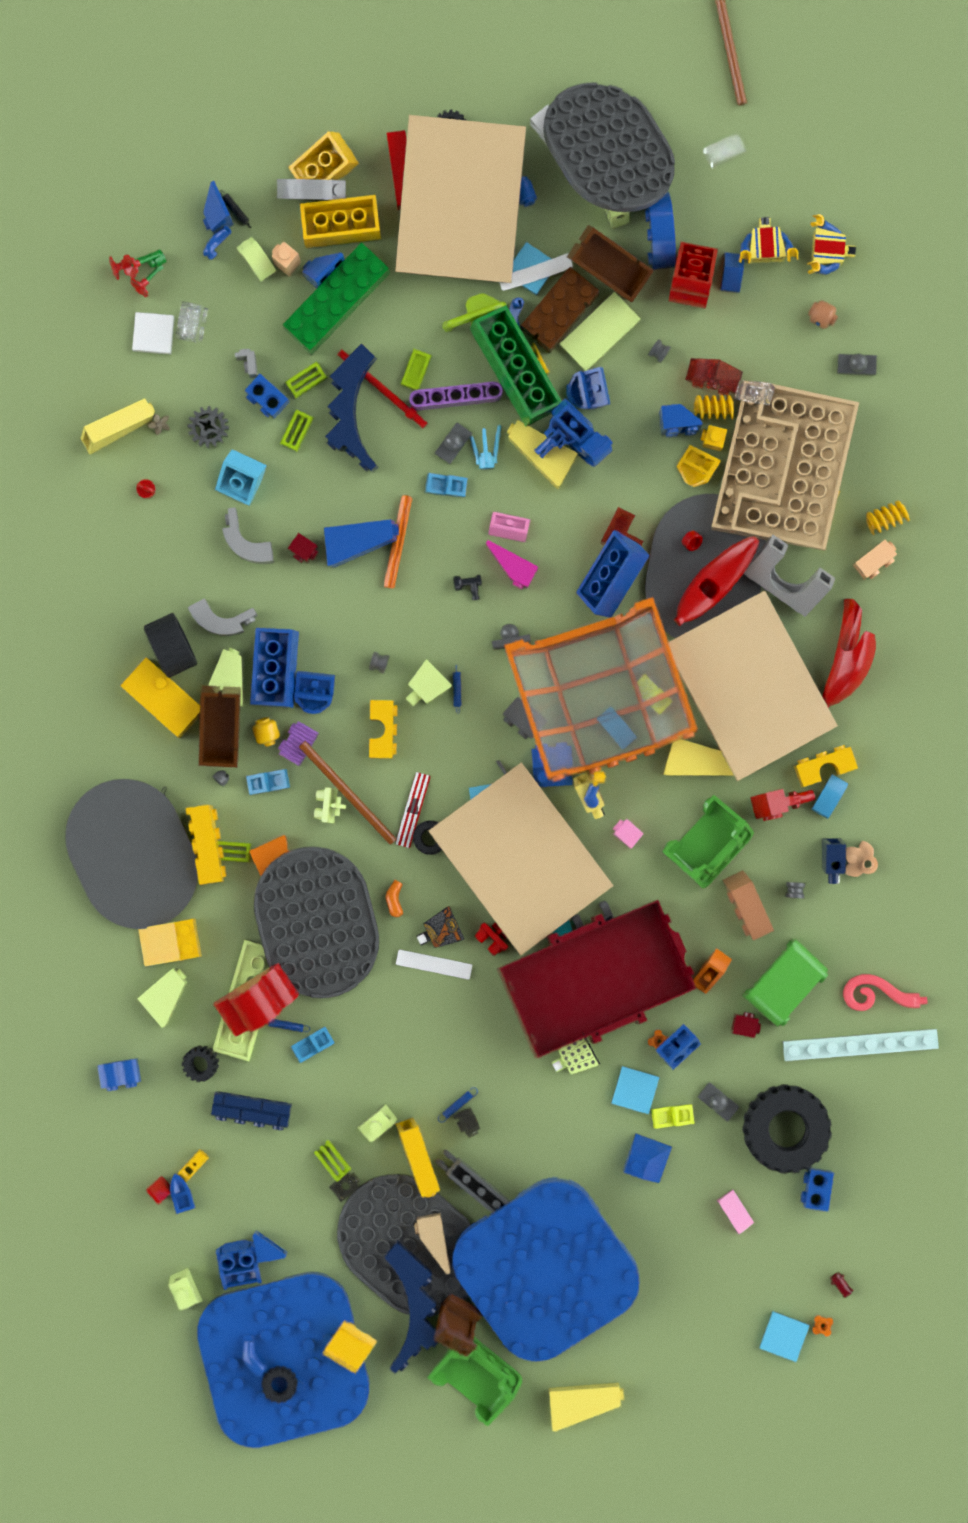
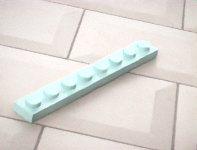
[783,1029,939,1061]

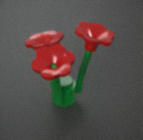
[109,249,166,298]

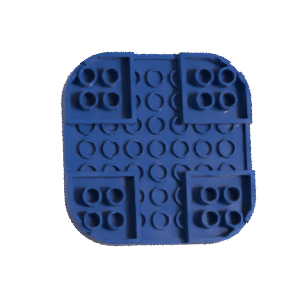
[453,1177,639,1361]
[197,1272,370,1448]

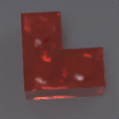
[685,358,743,396]
[600,507,644,546]

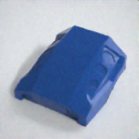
[216,1240,262,1290]

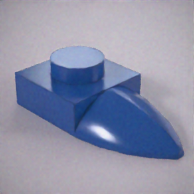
[170,1174,196,1214]

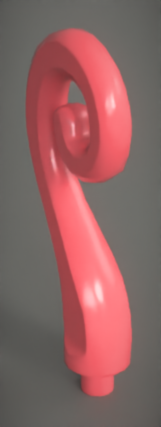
[843,974,928,1011]

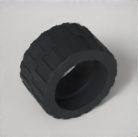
[144,613,197,678]

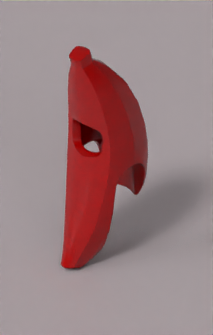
[673,536,759,626]
[822,598,876,708]

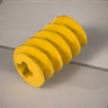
[694,395,734,419]
[866,500,910,535]

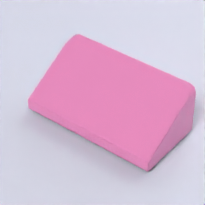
[488,512,530,542]
[717,1190,754,1234]

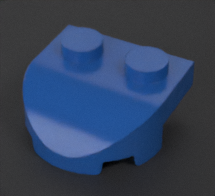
[566,367,611,410]
[294,671,335,714]

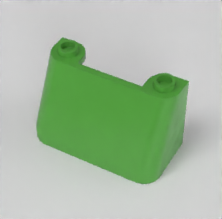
[662,795,754,888]
[741,938,828,1027]
[427,1337,522,1427]

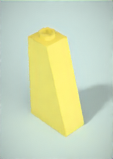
[81,398,155,454]
[507,420,578,489]
[663,739,734,776]
[549,1383,624,1431]

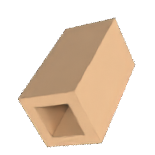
[272,241,301,277]
[853,539,897,580]

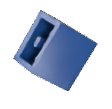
[659,404,702,438]

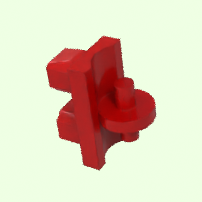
[474,922,508,956]

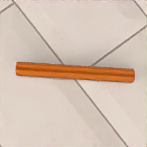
[384,495,412,589]

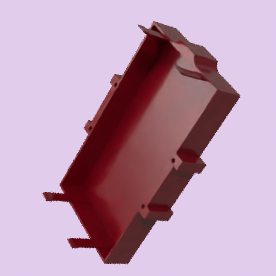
[497,900,697,1058]

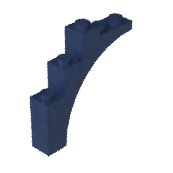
[325,343,378,472]
[384,1241,439,1374]

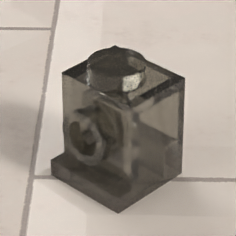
[453,1106,481,1138]
[329,1172,360,1202]

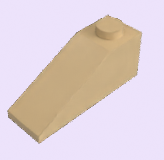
[414,1213,451,1274]

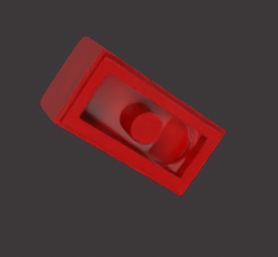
[146,1176,171,1204]

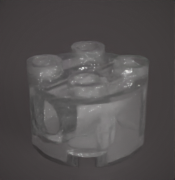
[175,301,208,343]

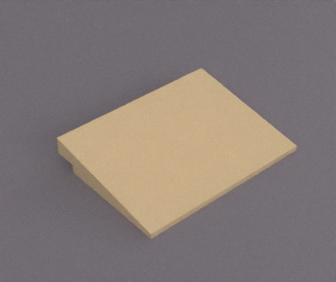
[395,115,526,283]
[711,381,859,551]
[668,591,838,781]
[429,762,614,955]

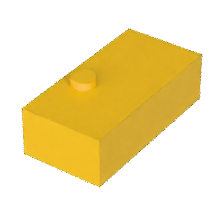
[300,195,381,248]
[120,657,200,738]

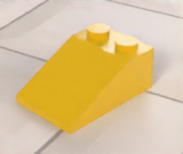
[288,131,359,180]
[138,918,202,966]

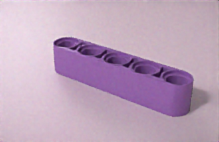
[409,382,503,411]

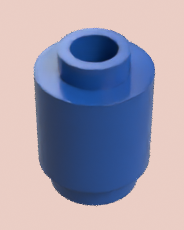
[519,176,537,207]

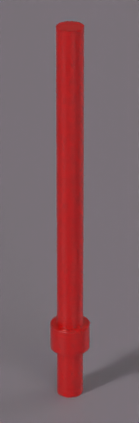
[337,349,428,429]

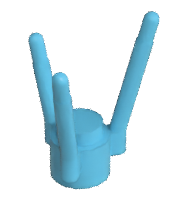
[470,425,501,469]

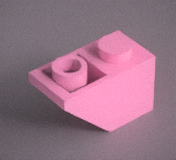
[613,819,643,849]

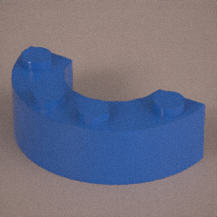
[645,191,676,270]
[549,421,613,467]

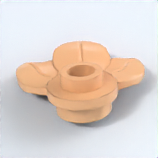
[845,841,878,877]

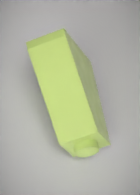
[208,648,245,707]
[137,968,187,1028]

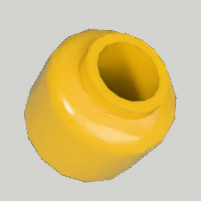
[252,717,280,747]

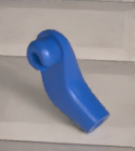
[203,226,231,260]
[509,297,524,329]
[243,1341,267,1376]

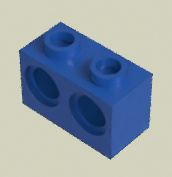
[245,374,290,419]
[656,1024,701,1070]
[801,1168,834,1212]

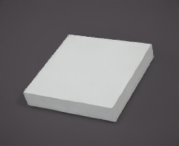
[132,312,174,354]

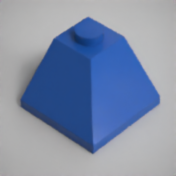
[203,181,234,234]
[302,252,345,289]
[623,1134,672,1183]

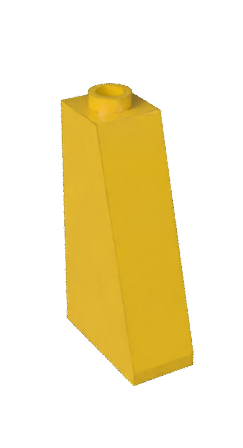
[395,1117,440,1198]

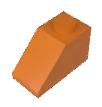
[693,948,732,994]

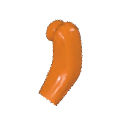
[385,880,403,917]

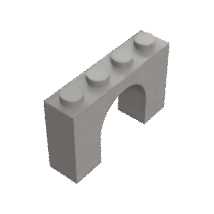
[743,535,835,617]

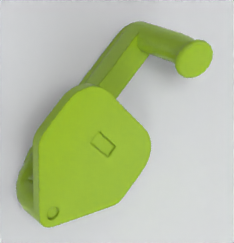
[442,293,507,332]

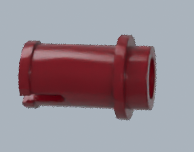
[830,1272,853,1298]

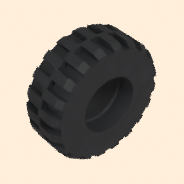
[742,1084,832,1174]

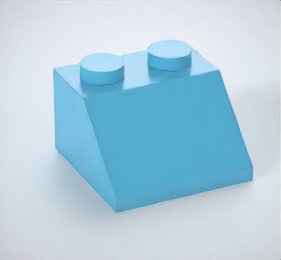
[215,449,267,506]

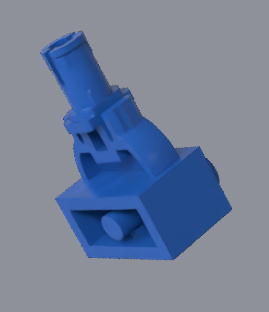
[534,398,594,458]

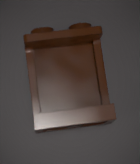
[434,1294,483,1357]

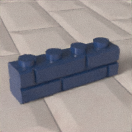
[211,1091,292,1130]

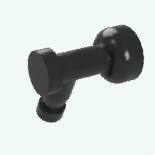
[453,574,482,601]

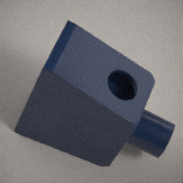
[822,838,846,884]

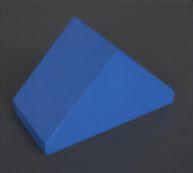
[721,252,744,293]
[253,1230,288,1263]

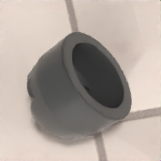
[212,770,229,787]

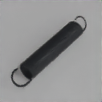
[220,190,251,228]

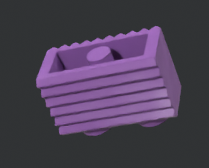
[278,721,319,766]

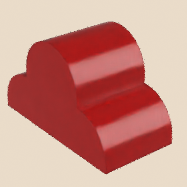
[668,242,718,309]
[213,962,299,1036]

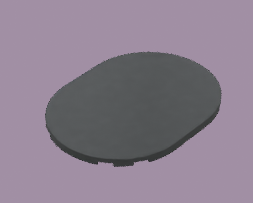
[543,82,675,212]
[645,494,766,638]
[65,779,198,929]
[254,846,379,998]
[337,1174,472,1317]

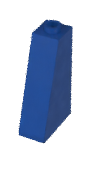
[324,519,399,568]

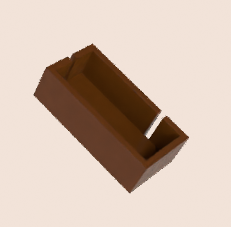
[567,225,654,303]
[521,267,599,353]
[199,685,241,768]

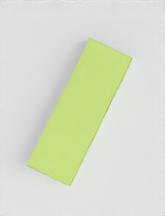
[213,940,270,1061]

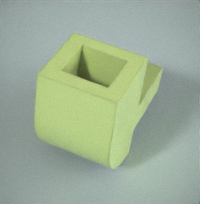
[236,237,276,281]

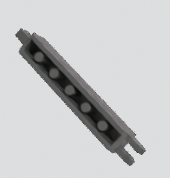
[435,1149,511,1213]

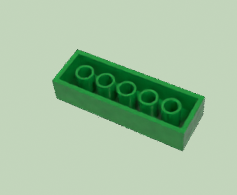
[282,242,390,355]
[470,305,562,427]

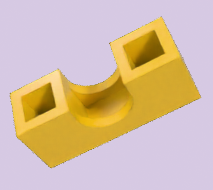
[369,700,398,759]
[794,745,858,788]

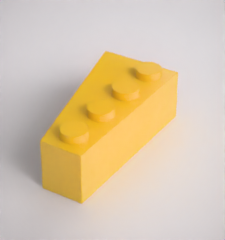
[186,804,227,885]

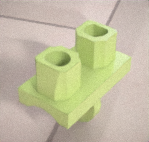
[314,787,346,823]

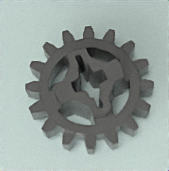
[187,406,230,448]

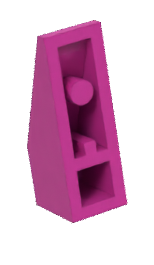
[486,540,538,590]

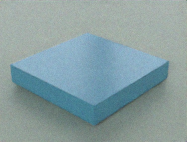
[513,242,551,296]
[611,1066,659,1114]
[759,1311,809,1362]

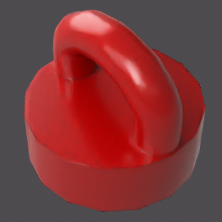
[136,479,156,499]
[682,530,703,551]

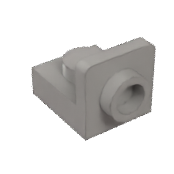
[235,349,258,378]

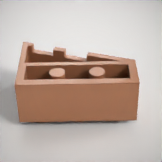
[722,870,774,941]

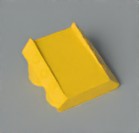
[322,1321,377,1373]

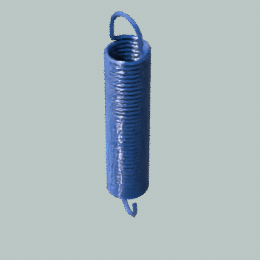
[453,665,462,714]
[268,1019,310,1032]
[438,1087,478,1123]

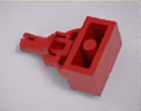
[750,789,815,821]

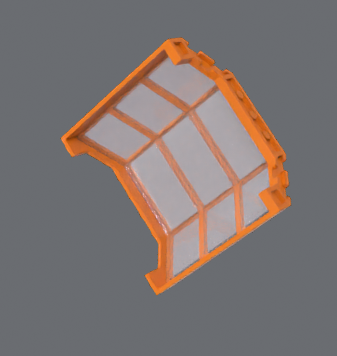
[505,597,698,782]

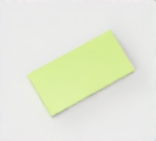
[560,292,641,371]

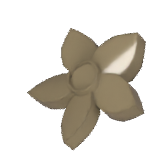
[147,413,170,435]

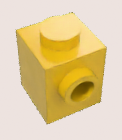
[701,425,727,452]

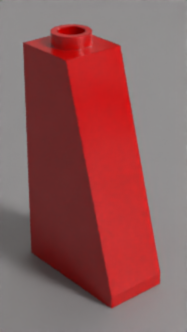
[386,130,407,210]

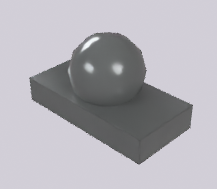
[837,353,877,375]
[435,422,472,464]
[492,624,531,650]
[697,1082,739,1122]

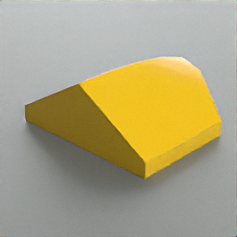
[676,445,721,487]

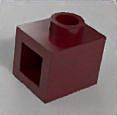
[288,532,319,563]
[731,1012,761,1038]

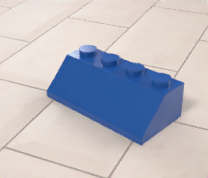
[576,530,650,618]
[250,628,299,708]

